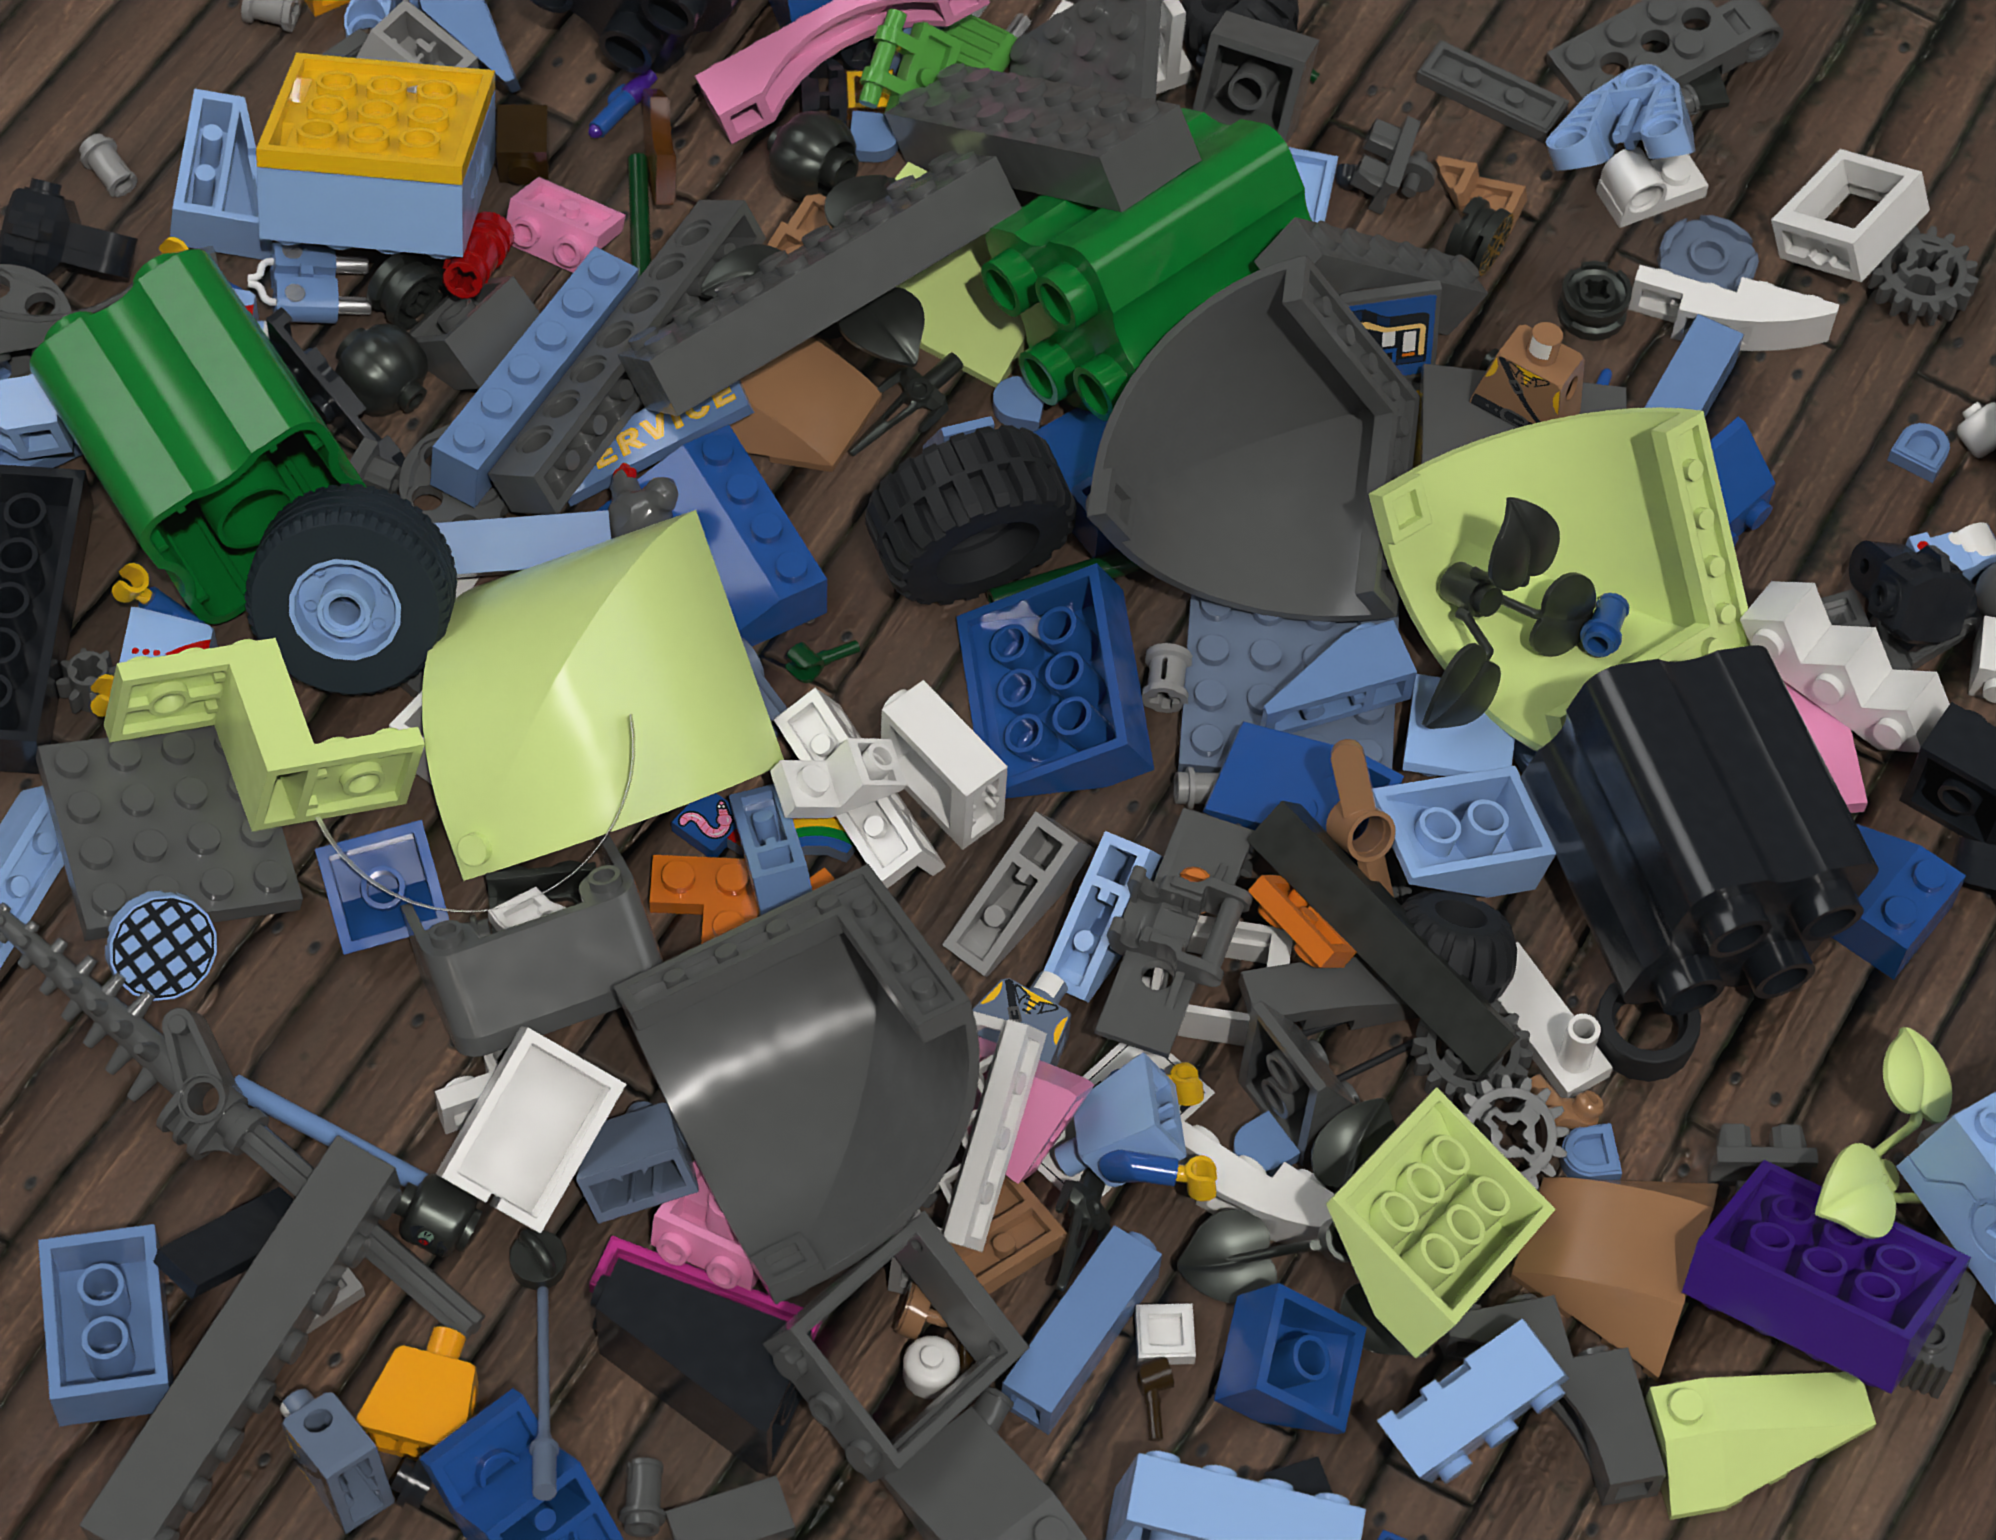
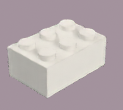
[436,1026,626,1234]

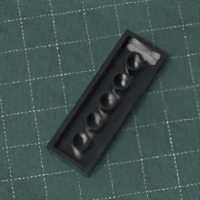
[0,465,94,774]

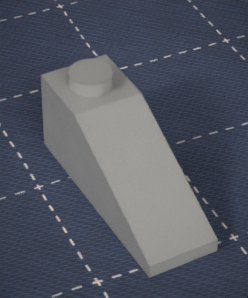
[942,811,1094,977]

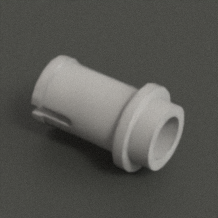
[79,134,138,198]
[1174,767,1219,810]

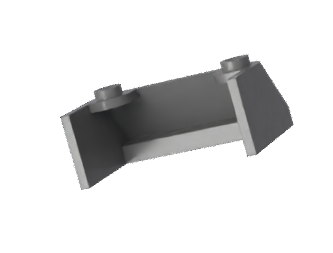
[400,835,664,1057]

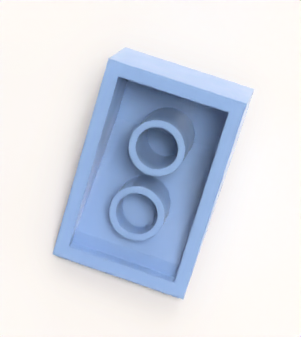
[1373,766,1556,898]

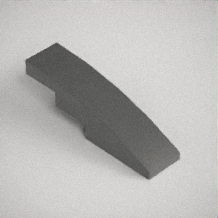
[1238,957,1420,1030]

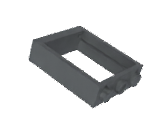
[763,1211,1030,1483]

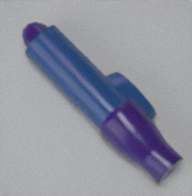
[588,69,657,138]

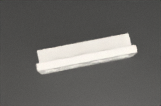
[774,687,946,889]

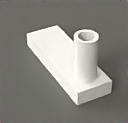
[1497,942,1613,1098]

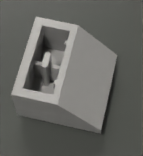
[356,0,479,69]

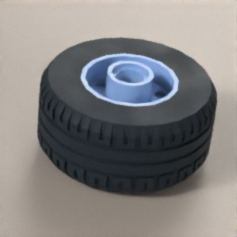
[245,483,458,696]

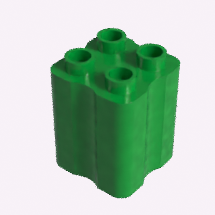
[981,108,1312,422]
[29,249,367,624]

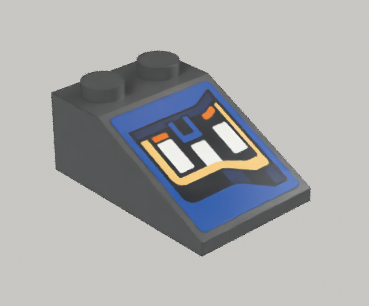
[1339,280,1442,391]

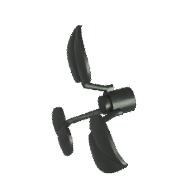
[701,175,925,367]
[1421,497,1596,729]
[1177,1098,1432,1357]

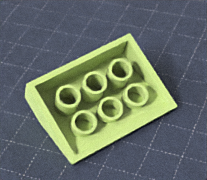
[895,162,1029,388]
[1326,1087,1556,1358]

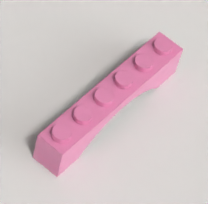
[695,0,990,144]

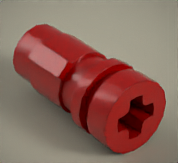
[443,211,514,298]

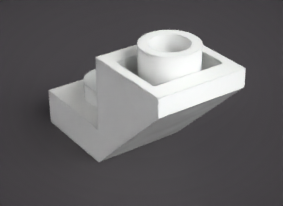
[770,738,907,818]

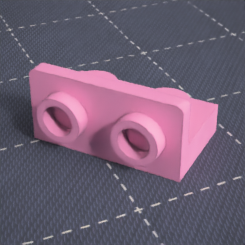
[506,177,626,273]

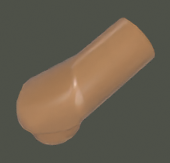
[1530,1074,1604,1129]

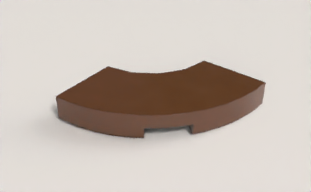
[643,89,676,205]

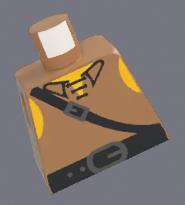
[1470,322,1585,428]

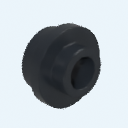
[390,1451,432,1509]

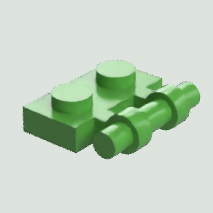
[858,9,963,115]

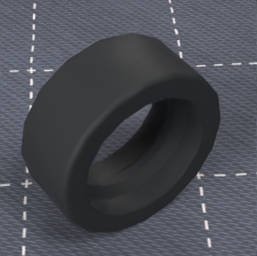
[1594,982,1701,1082]

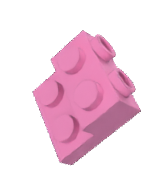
[650,1160,759,1291]

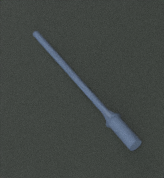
[529,1287,559,1501]

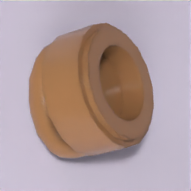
[894,1281,949,1340]

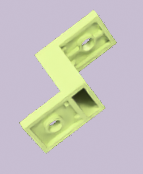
[104,638,425,831]

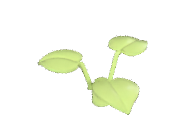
[1815,1027,1952,1239]

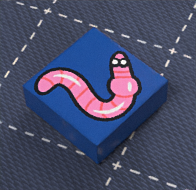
[672,793,736,857]

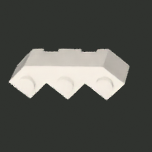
[1740,581,1950,753]

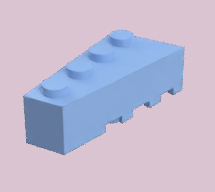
[1105,1451,1366,1540]

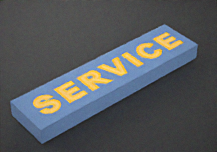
[568,380,754,507]

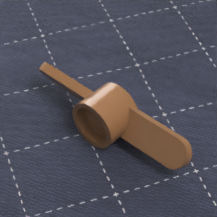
[1326,739,1396,897]

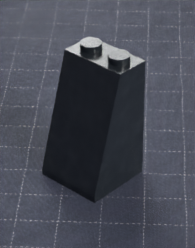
[590,1258,812,1476]

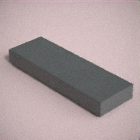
[1416,40,1569,144]

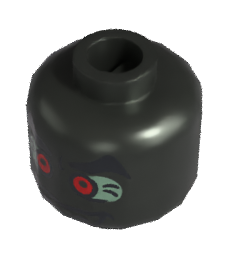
[393,1173,482,1258]

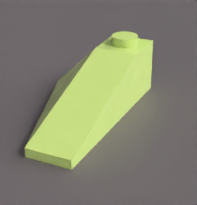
[1644,1372,1876,1520]

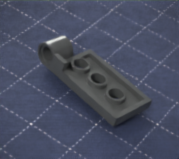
[1547,0,1783,104]

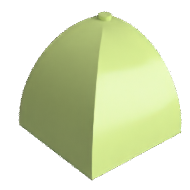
[1368,407,1751,752]
[422,510,784,881]

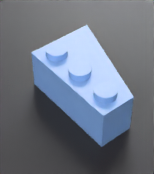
[170,88,272,260]
[1377,1318,1570,1484]

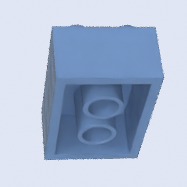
[38,1224,174,1427]

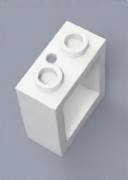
[1771,149,1930,282]
[881,680,1008,850]
[1142,915,1293,1046]

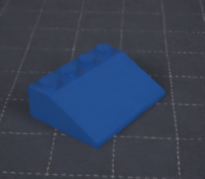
[596,425,827,647]
[956,563,1155,799]

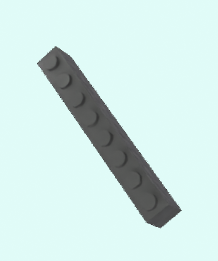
[79,1135,402,1540]

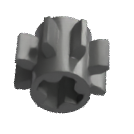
[56,648,116,716]

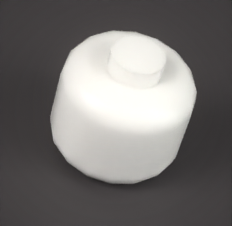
[1957,402,1996,458]
[903,1336,960,1399]

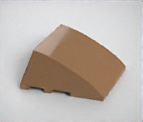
[730,334,882,472]
[1510,1177,1719,1382]

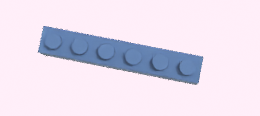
[430,246,639,508]

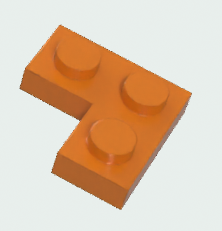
[649,855,759,944]
[1248,875,1357,968]

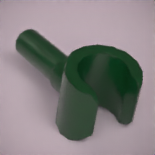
[785,640,860,683]

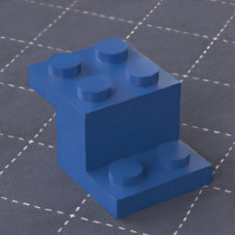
[419,1388,624,1540]

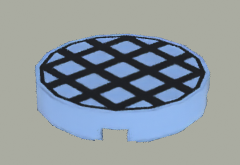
[105,890,217,1001]

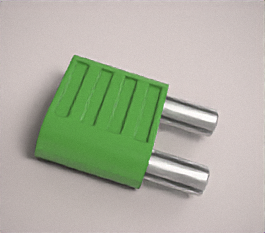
[941,5,1031,73]

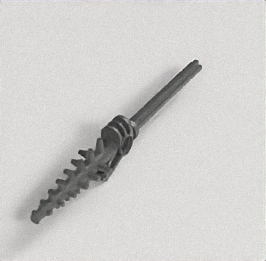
[0,902,486,1342]

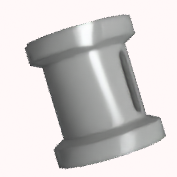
[241,0,302,32]
[1142,643,1192,713]

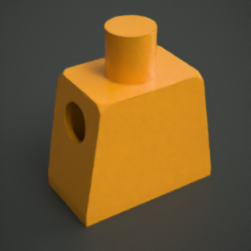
[356,1326,479,1461]

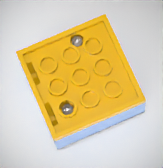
[256,53,495,259]

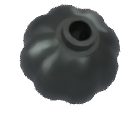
[767,111,859,201]
[335,324,428,417]

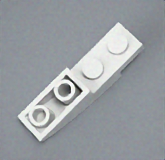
[1628,265,1839,351]
[1178,1119,1335,1252]

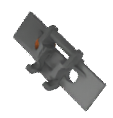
[1095,808,1254,1058]

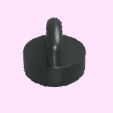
[510,1229,567,1290]

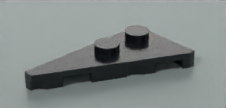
[266,307,405,468]

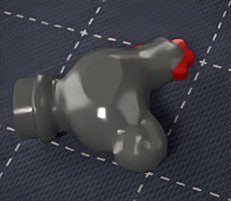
[608,463,679,539]

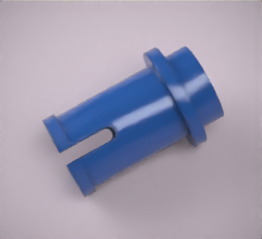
[1580,593,1630,657]

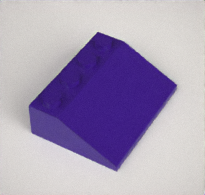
[1682,1160,1971,1394]

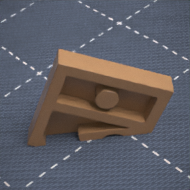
[949,1175,1067,1294]

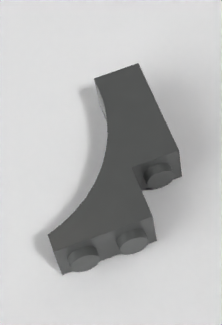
[1438,1294,1666,1506]

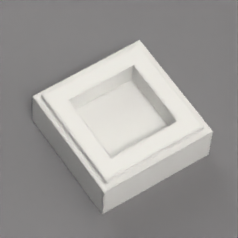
[1135,1304,1196,1365]

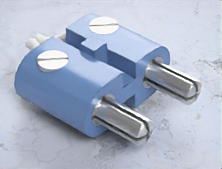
[248,243,372,324]

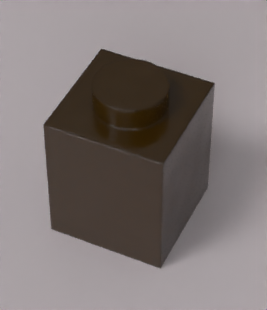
[496,105,550,185]

